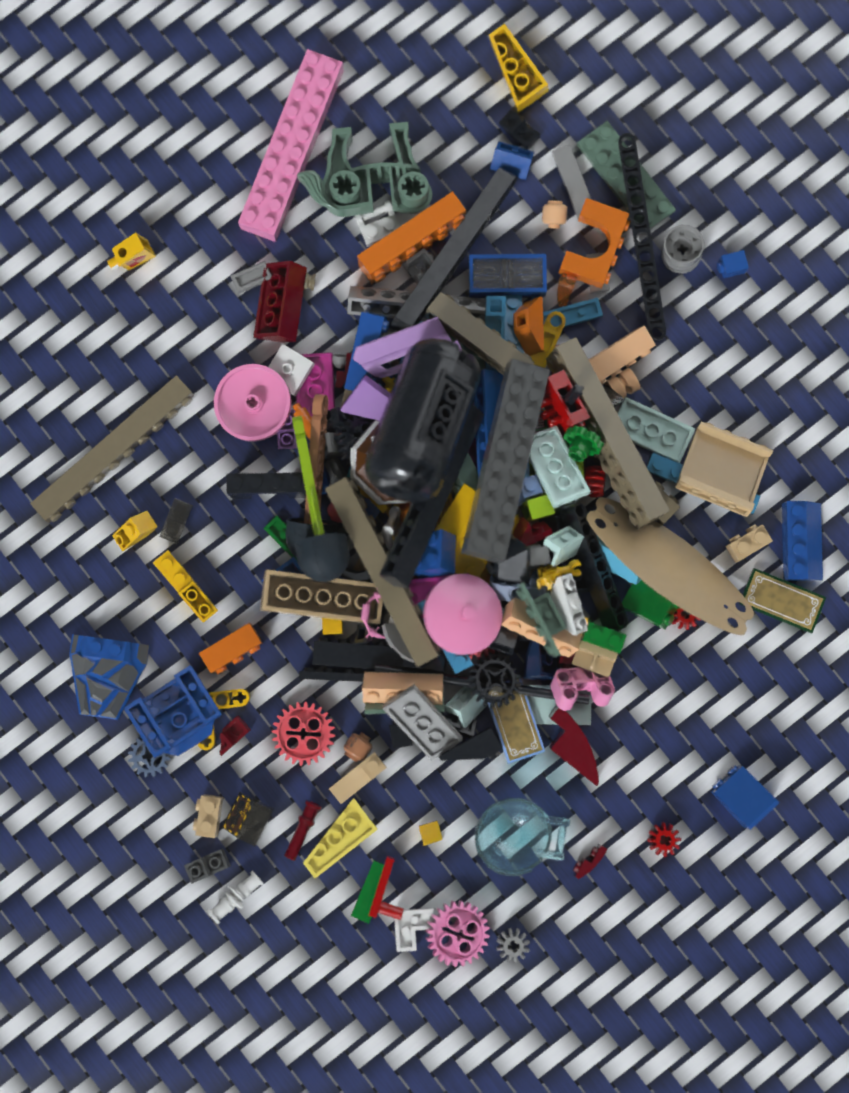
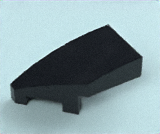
[447,715,477,738]

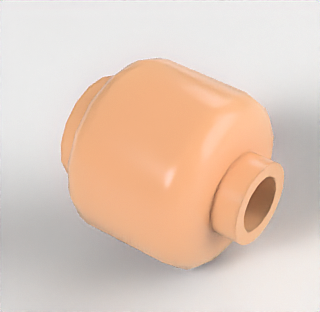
[542,201,567,228]

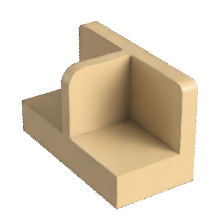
[572,640,618,677]

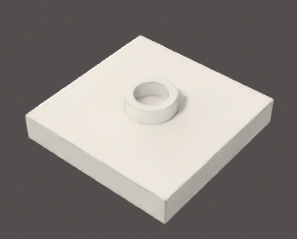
[269,344,315,397]

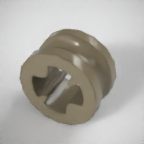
[304,272,316,291]

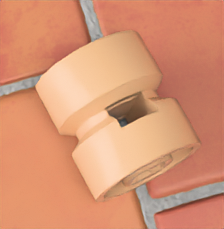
[605,368,640,402]

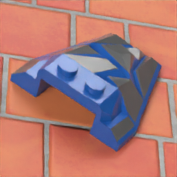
[69,634,150,720]

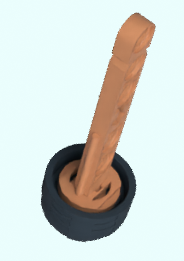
[286,394,337,558]

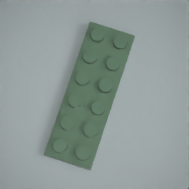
[577,121,676,230]

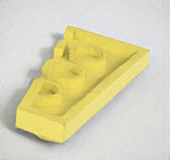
[303,798,378,878]

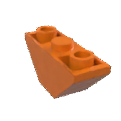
[513,296,544,356]

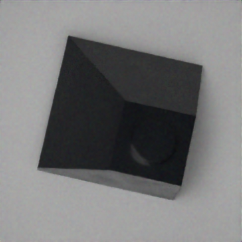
[486,534,531,584]

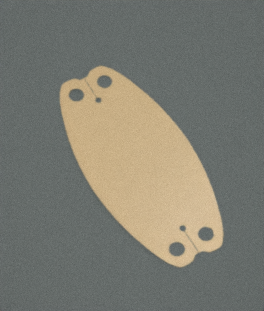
[586,497,754,635]

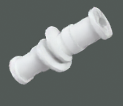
[207,871,264,924]

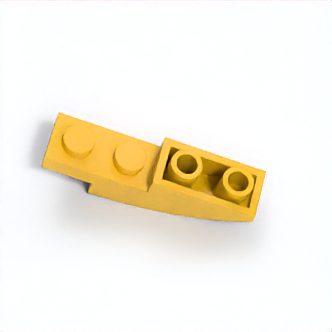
[153,550,218,623]

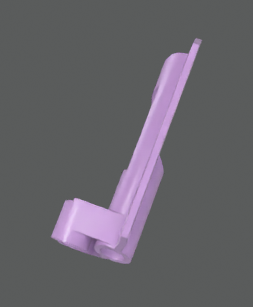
[353,317,462,378]

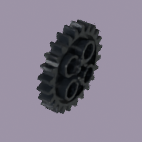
[337,415,375,466]

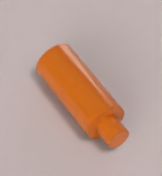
[293,403,312,441]

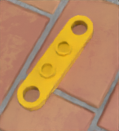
[530,311,566,368]

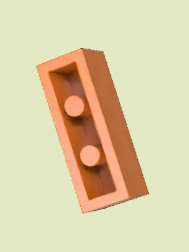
[199,623,263,675]

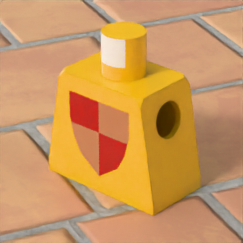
[107,233,156,271]

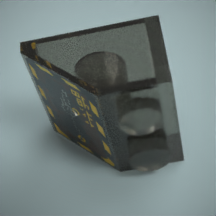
[222,792,275,846]

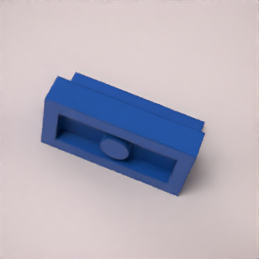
[490,141,535,180]

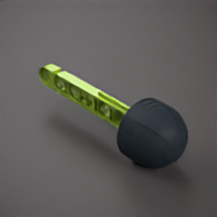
[292,416,350,582]

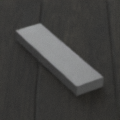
[552,144,592,219]

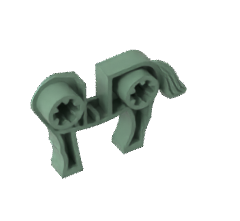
[297,122,432,217]

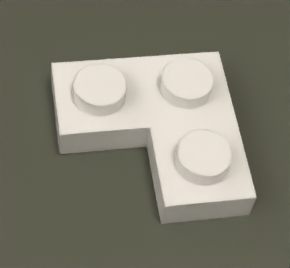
[394,908,434,952]

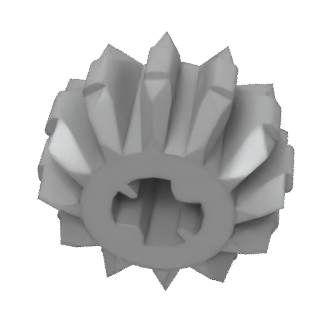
[496,928,530,963]

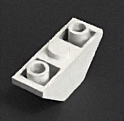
[550,573,588,635]

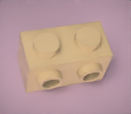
[725,524,773,563]
[193,794,223,838]

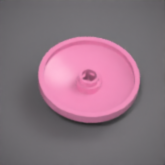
[214,364,291,442]
[423,574,502,655]

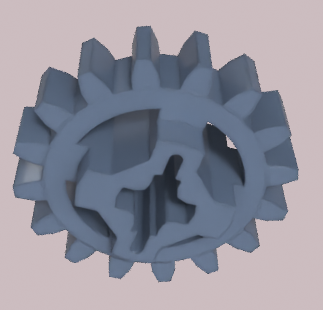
[128,738,171,777]

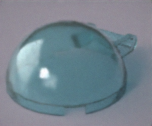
[475,797,570,876]

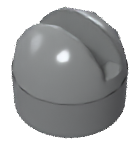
[332,354,347,369]

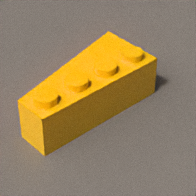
[489,24,549,113]

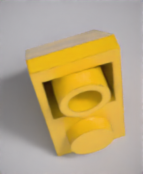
[112,511,158,552]

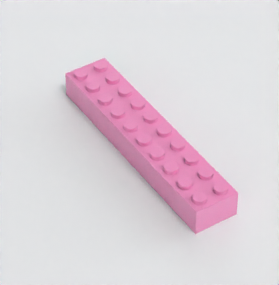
[238,49,344,242]

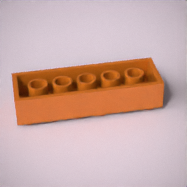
[357,191,466,284]

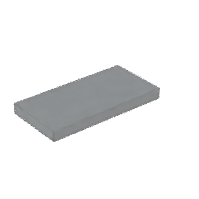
[383,684,463,760]

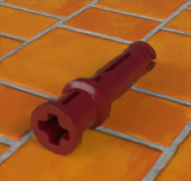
[284,800,322,861]

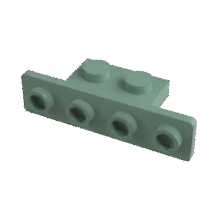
[516,582,567,657]

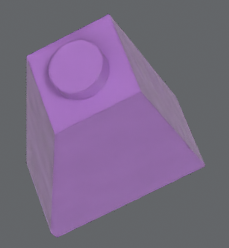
[340,375,391,421]

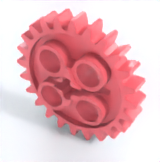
[272,702,336,766]

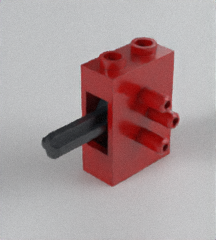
[541,370,590,437]

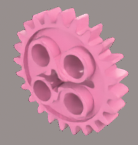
[426,900,490,967]

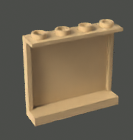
[675,421,773,517]

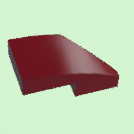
[335,353,352,388]
[219,715,251,756]

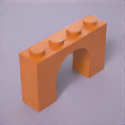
[559,198,630,289]

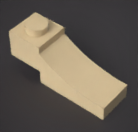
[329,752,387,804]

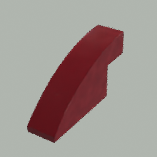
[549,706,599,786]

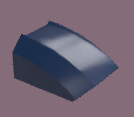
[523,640,559,681]

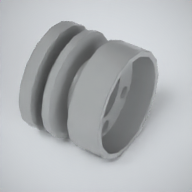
[661,225,704,274]

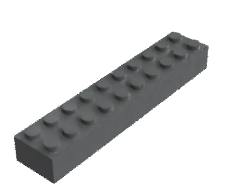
[461,358,550,563]

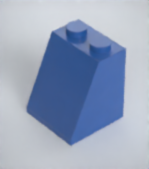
[710,765,780,830]

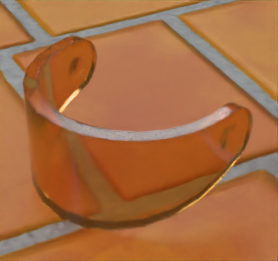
[557,272,577,307]

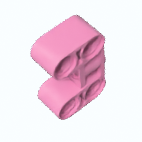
[550,667,615,711]

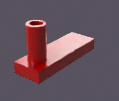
[369,856,404,920]

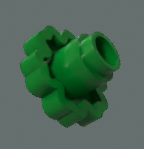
[563,426,604,462]

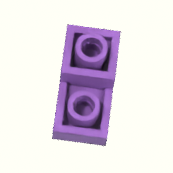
[277,410,298,449]

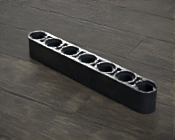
[560,502,628,630]

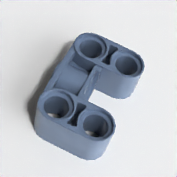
[490,569,549,602]

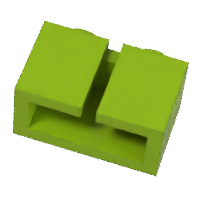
[520,495,556,522]

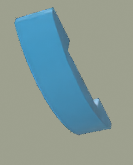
[485,296,506,372]

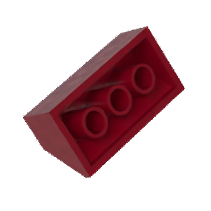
[253,261,307,343]

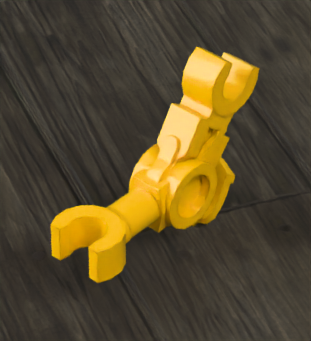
[537,559,581,590]

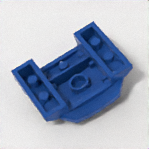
[124,665,222,758]

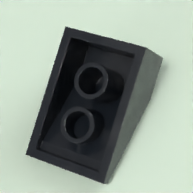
[439,727,502,760]

